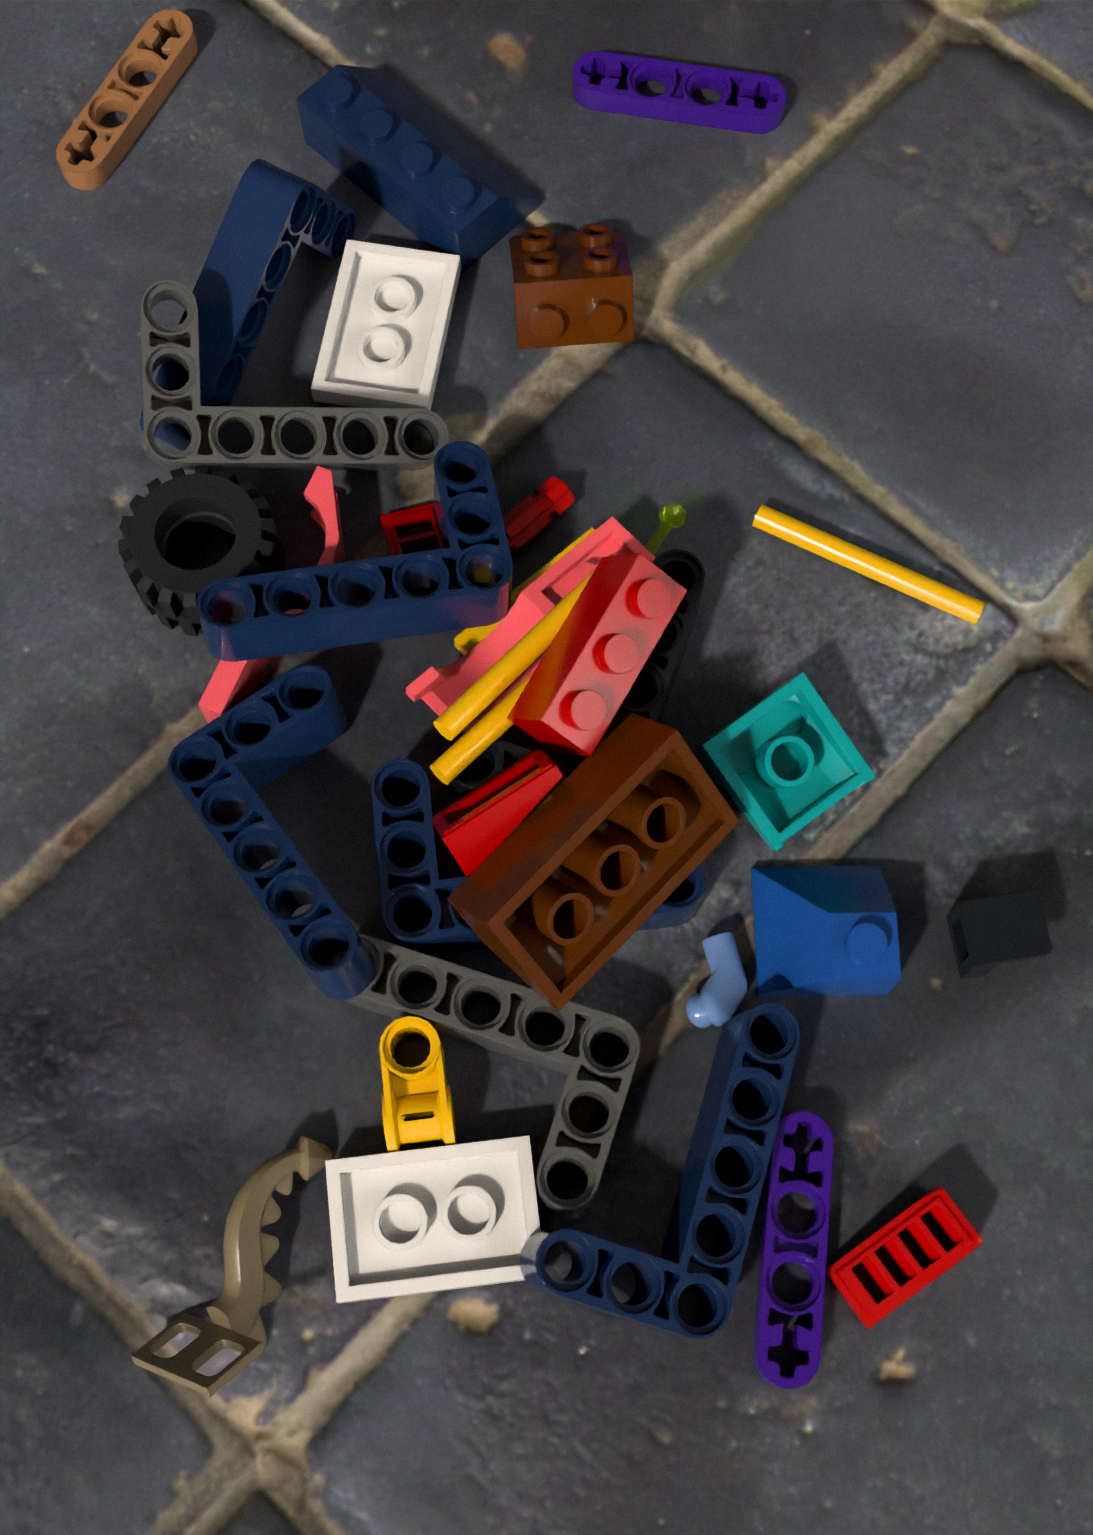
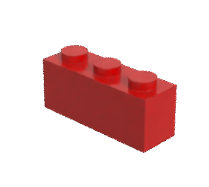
[507,553,687,756]

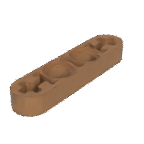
[56,9,198,190]

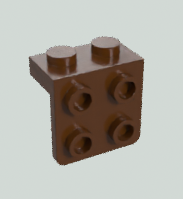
[509,223,634,349]

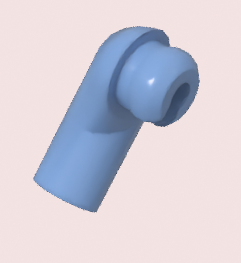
[686,932,747,1029]

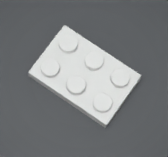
[311,239,461,410]
[325,1135,541,1304]

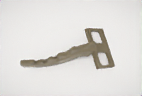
[131,1136,333,1397]

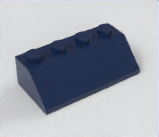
[297,64,540,274]

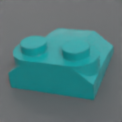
[696,672,876,852]

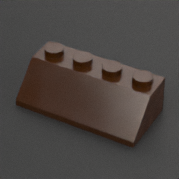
[447,713,740,1011]

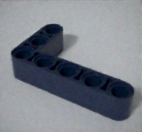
[140,159,357,451]
[197,441,513,662]
[167,664,374,1000]
[371,758,706,955]
[519,1002,800,1339]

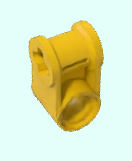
[379,1016,456,1153]

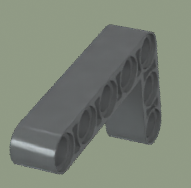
[140,279,449,471]
[324,934,640,1216]

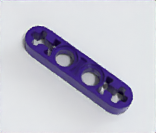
[572,51,787,134]
[753,1111,834,1389]

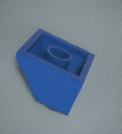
[750,866,902,997]

